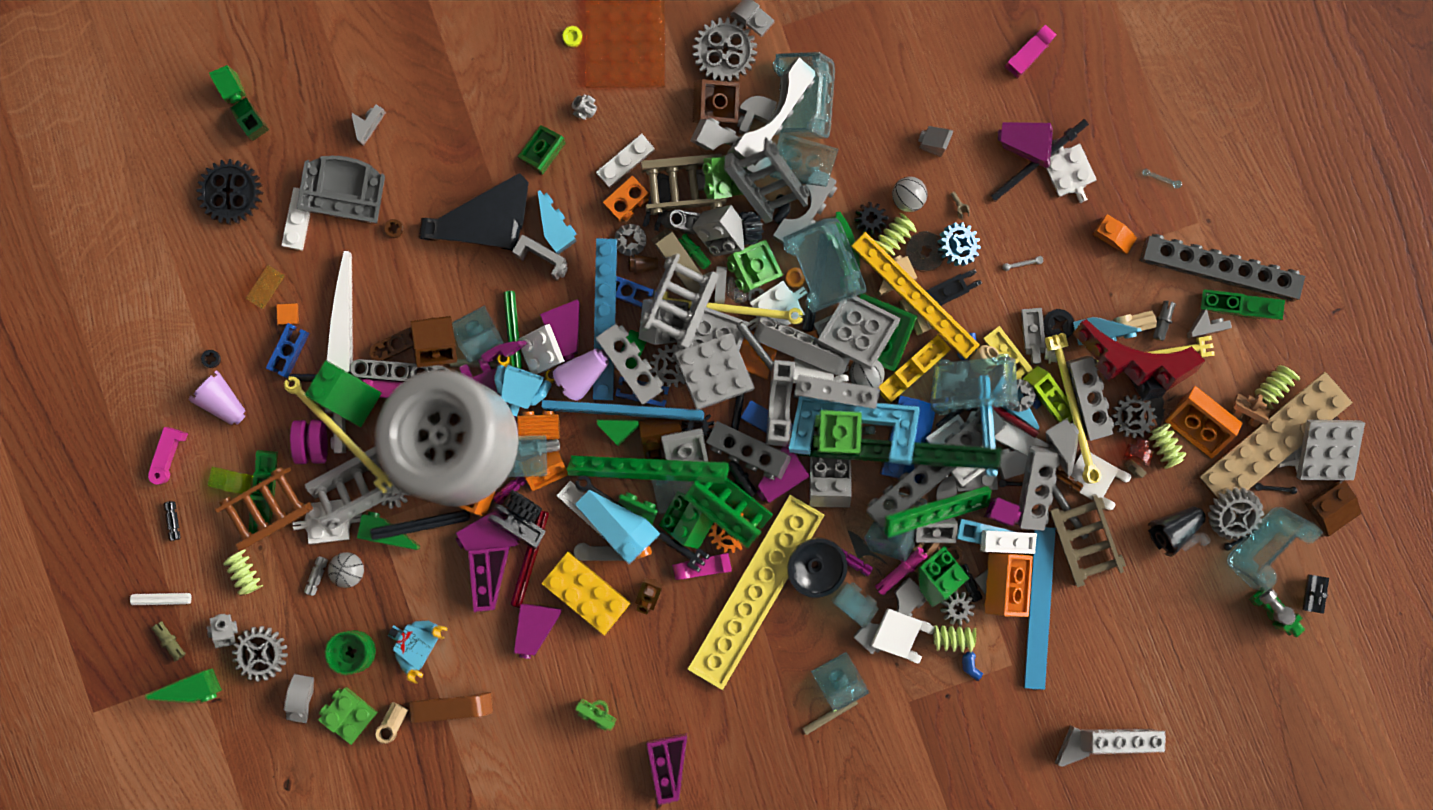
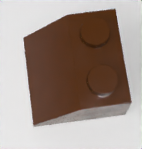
[692,79,740,124]
[1305,480,1362,536]

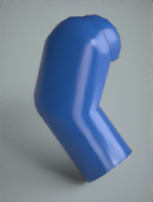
[962,651,983,681]

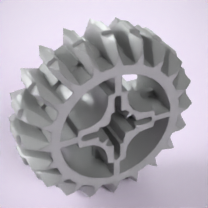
[1208,487,1264,541]
[232,626,288,681]

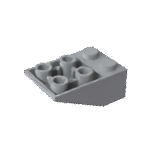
[809,457,852,507]

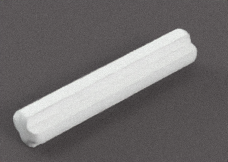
[130,593,192,605]

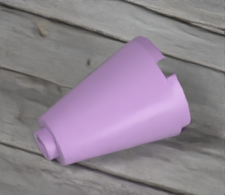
[553,348,609,401]
[188,370,246,425]

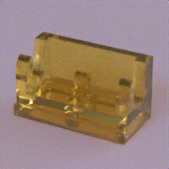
[246,265,285,309]

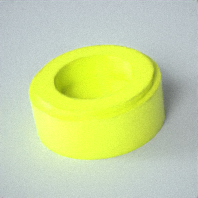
[562,26,583,48]

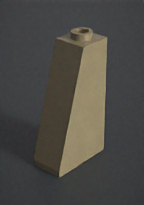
[651,228,702,294]

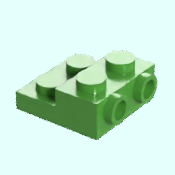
[703,155,744,199]
[727,240,783,294]
[814,410,862,454]
[318,687,378,745]

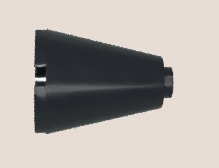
[1148,506,1206,557]

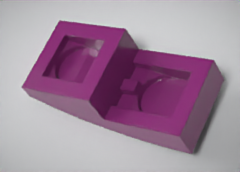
[481,341,527,362]

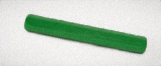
[504,291,522,369]

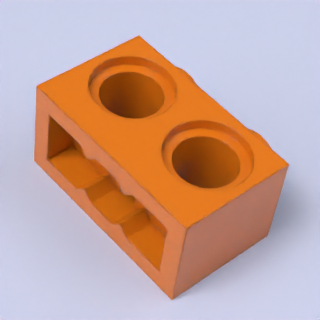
[603,175,649,222]

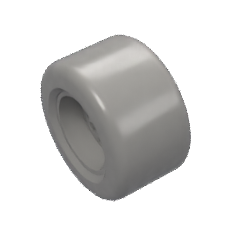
[375,370,518,506]

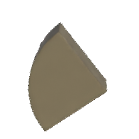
[1124,459,1147,478]

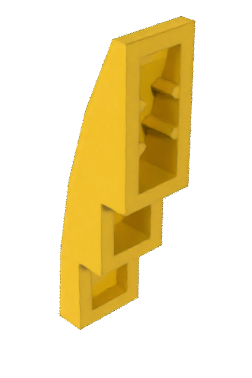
[878,335,951,404]

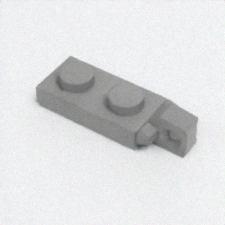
[1021,308,1046,365]

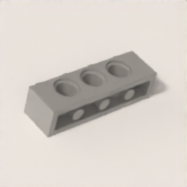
[596,324,664,405]
[1066,355,1114,441]
[1017,446,1060,531]
[1080,729,1165,753]

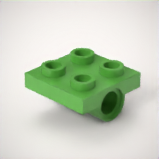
[576,698,617,731]

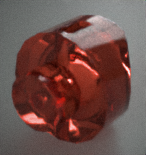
[1123,438,1154,467]

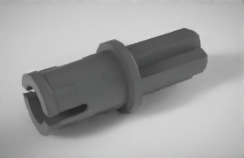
[1153,300,1176,341]

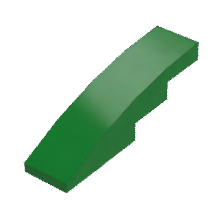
[249,450,278,536]

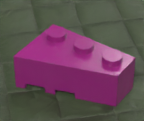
[469,547,510,612]
[647,733,687,804]

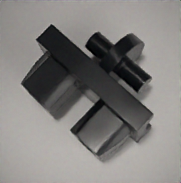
[1302,574,1329,614]

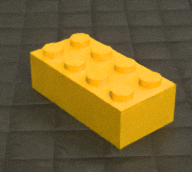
[542,552,631,635]

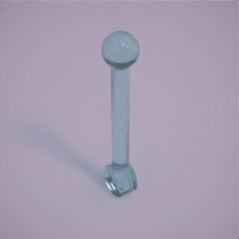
[1142,169,1182,189]

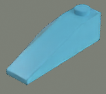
[575,490,660,564]

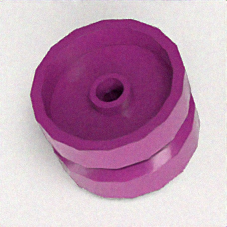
[290,419,328,464]

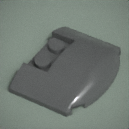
[296,156,385,223]

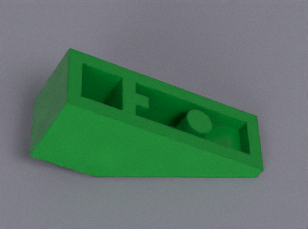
[357,511,420,550]

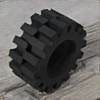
[503,490,542,523]

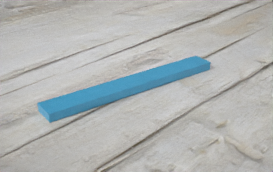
[542,400,704,421]
[1024,527,1056,690]

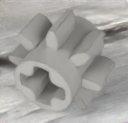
[572,94,597,120]

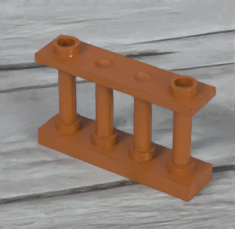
[215,467,313,552]

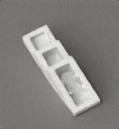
[967,408,1050,456]

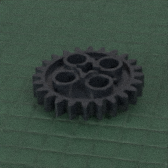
[196,159,263,225]

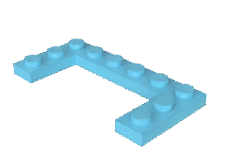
[789,396,920,465]

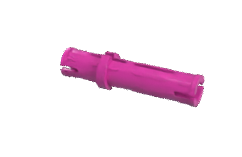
[875,547,927,595]

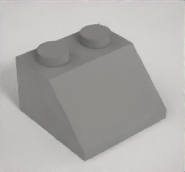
[1046,419,1079,476]

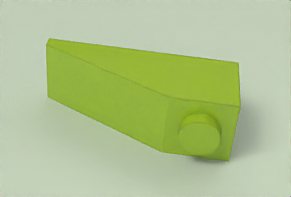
[1023,366,1073,423]

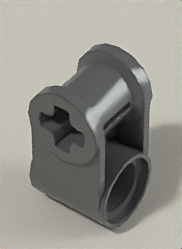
[661,210,701,235]

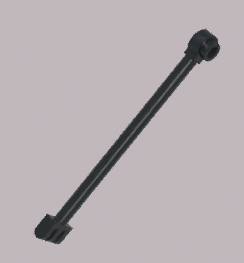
[575,475,710,573]

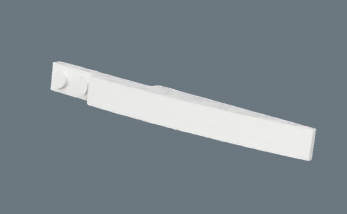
[325,251,353,453]

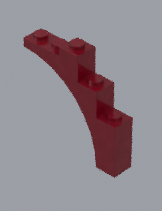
[1073,319,1205,391]

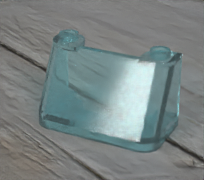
[773,52,835,138]
[783,218,866,313]
[930,354,1018,415]
[1227,507,1323,592]

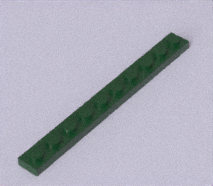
[797,435,1002,471]

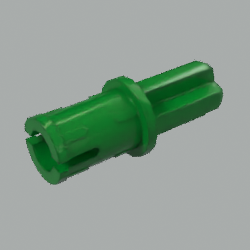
[678,233,711,270]

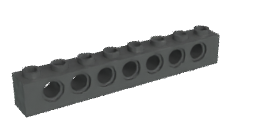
[1140,234,1306,301]
[866,408,1007,531]

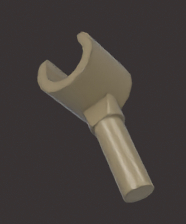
[951,192,970,220]

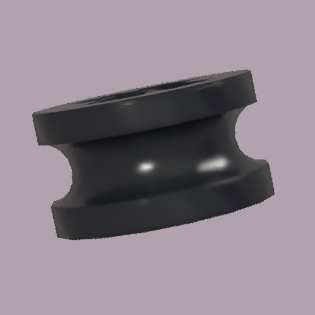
[201,350,221,368]

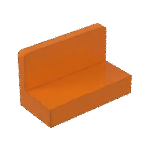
[520,451,568,491]

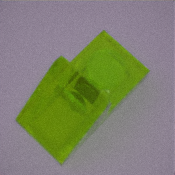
[208,467,253,494]

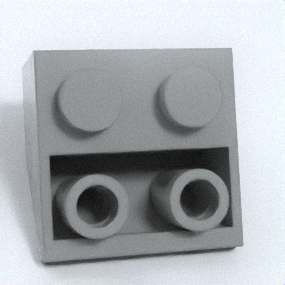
[692,205,744,257]
[638,299,689,345]

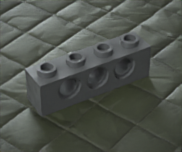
[706,421,792,480]

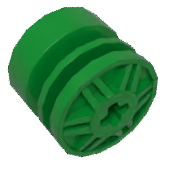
[325,630,376,675]

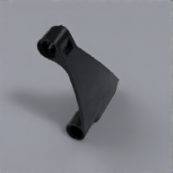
[418,173,529,251]

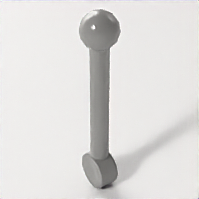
[1003,256,1043,271]

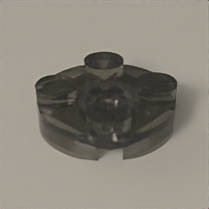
[905,231,944,272]

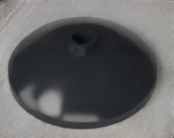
[787,538,847,598]

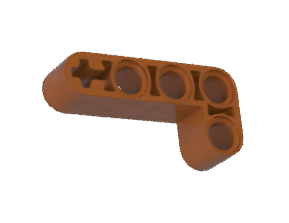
[409,692,493,723]

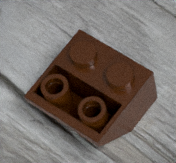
[410,316,457,368]
[639,418,682,460]

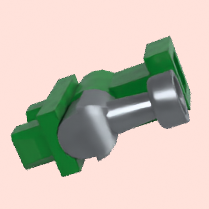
[1249,586,1305,637]

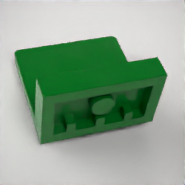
[618,492,658,525]

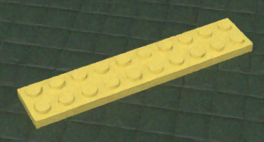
[688,495,825,690]

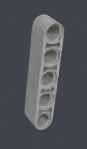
[754,317,850,375]
[350,359,450,382]

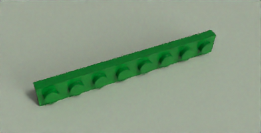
[567,455,729,483]

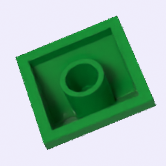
[518,125,566,175]
[597,420,639,446]

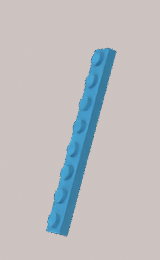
[593,238,617,400]

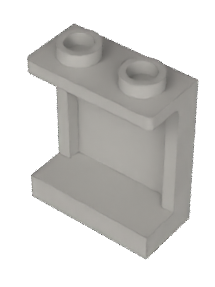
[512,234,568,281]

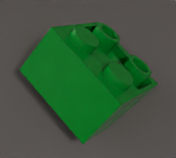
[659,491,714,549]
[918,546,969,607]

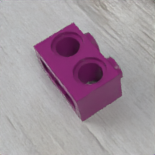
[984,498,1021,526]

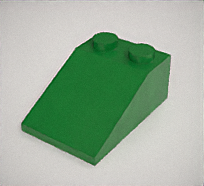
[305,360,382,427]
[145,668,222,704]

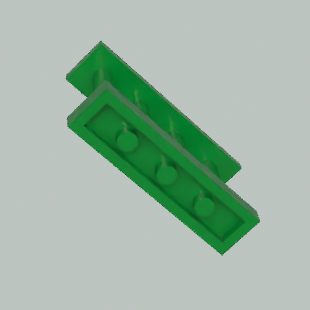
[683,478,773,548]

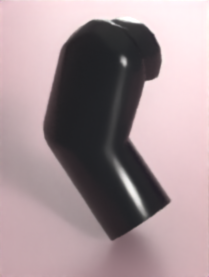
[772,194,791,225]

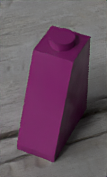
[998,122,1053,168]
[540,299,580,362]
[757,444,809,503]
[456,511,520,550]
[514,604,562,659]

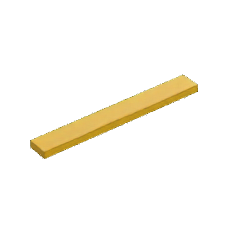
[851,232,980,359]

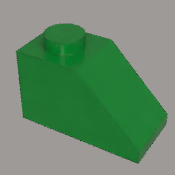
[209,65,246,104]

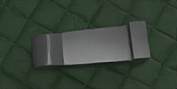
[574,543,626,561]

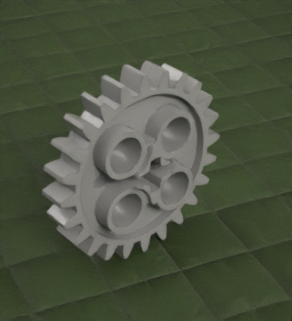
[693,18,757,82]

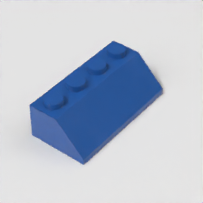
[880,395,937,484]

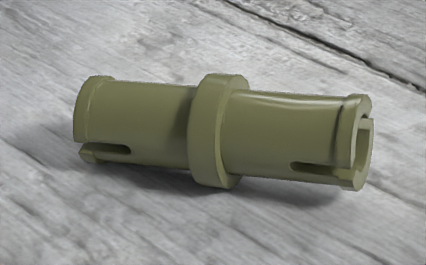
[151,621,186,662]

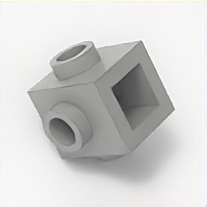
[207,614,238,648]

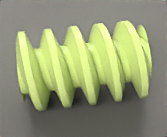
[874,213,917,256]
[1255,365,1300,409]
[1149,423,1186,469]
[223,550,263,595]
[933,625,976,653]

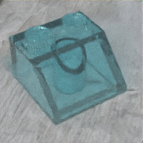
[452,306,504,363]
[831,582,879,628]
[811,652,869,713]

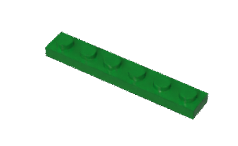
[884,486,992,537]

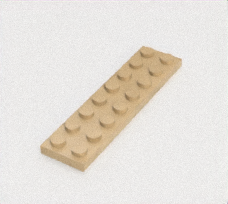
[1199,372,1353,499]

